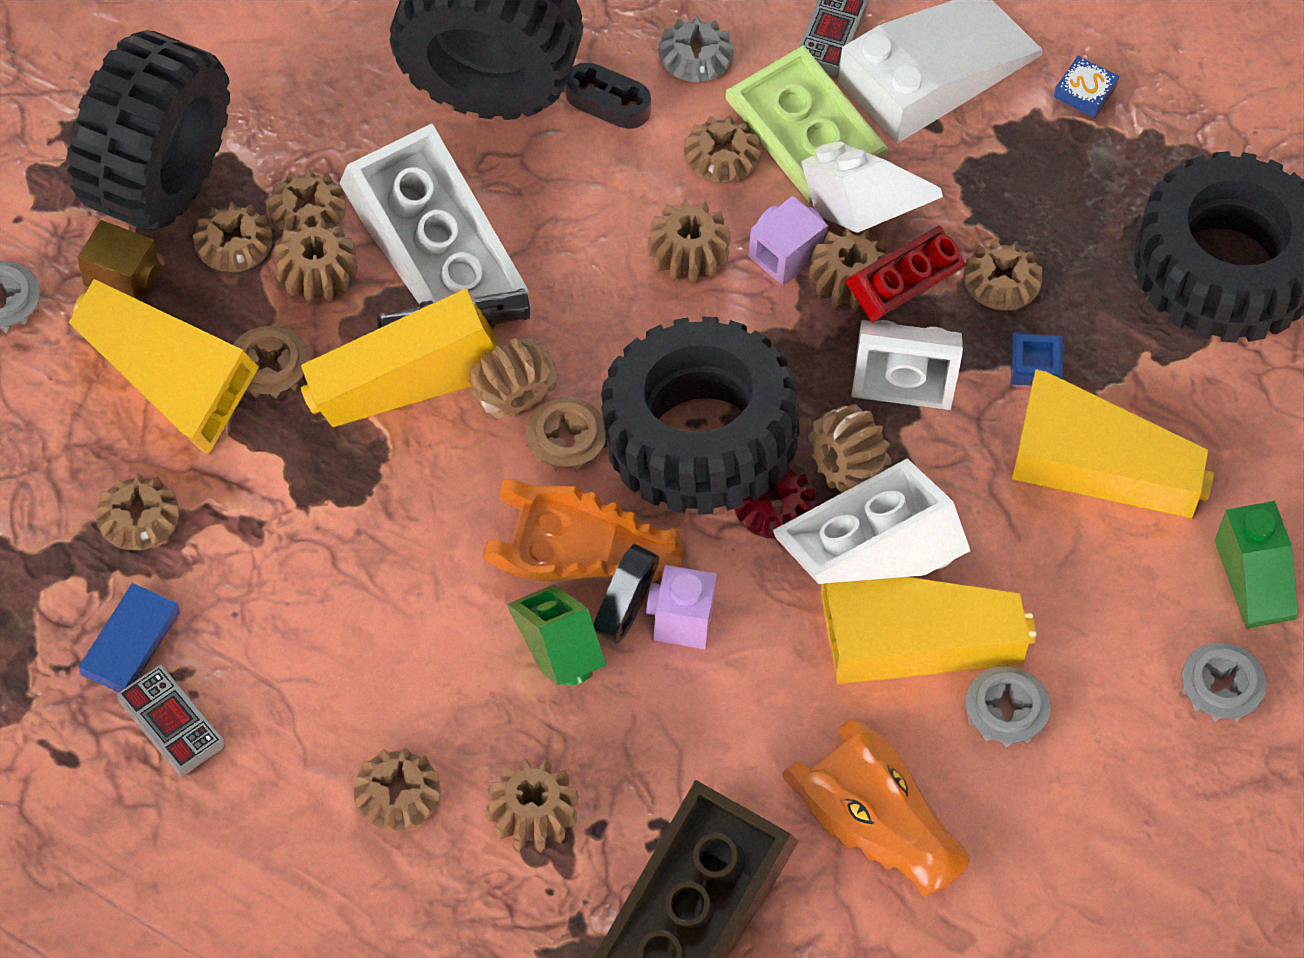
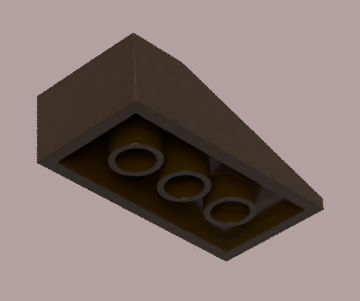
[593,780,798,958]

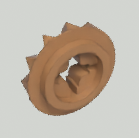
[684,115,761,183]
[267,168,346,233]
[193,201,272,272]
[964,239,1042,310]
[233,326,309,399]
[526,397,606,472]
[95,473,179,550]
[354,747,441,831]

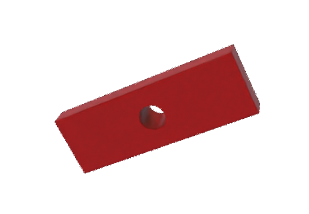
[845,225,966,323]

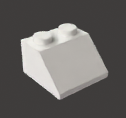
[801,142,943,233]
[851,320,963,410]

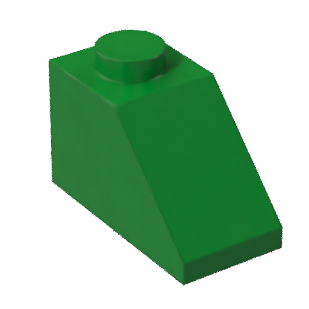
[1214,500,1298,629]
[507,584,606,686]

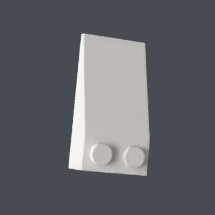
[838,0,1043,144]
[340,123,529,313]

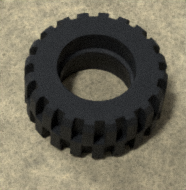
[389,0,584,120]
[67,30,230,230]
[1134,151,1304,343]
[601,316,799,515]

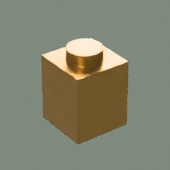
[77,220,161,300]

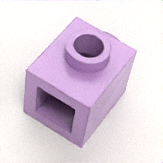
[748,196,828,286]
[646,565,717,649]

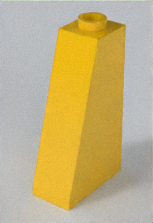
[69,279,259,454]
[301,288,500,428]
[1012,369,1214,519]
[820,577,1036,685]

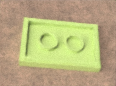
[725,45,888,203]

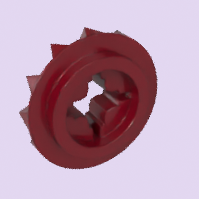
[734,464,816,539]

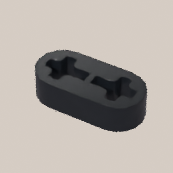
[566,62,651,129]
[593,544,659,643]

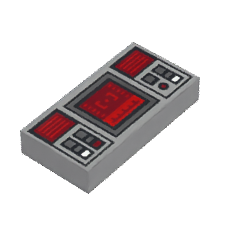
[799,0,868,78]
[117,664,225,778]

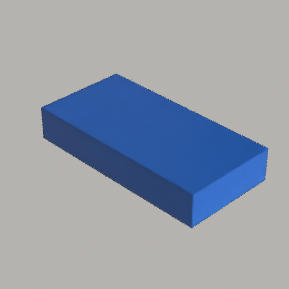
[79,583,180,692]

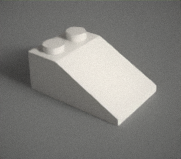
[773,458,970,584]

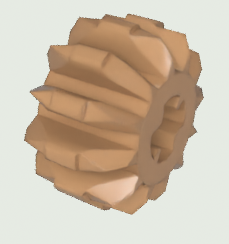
[648,198,731,285]
[273,218,358,305]
[809,228,888,313]
[469,337,558,418]
[808,404,892,493]
[486,757,578,853]

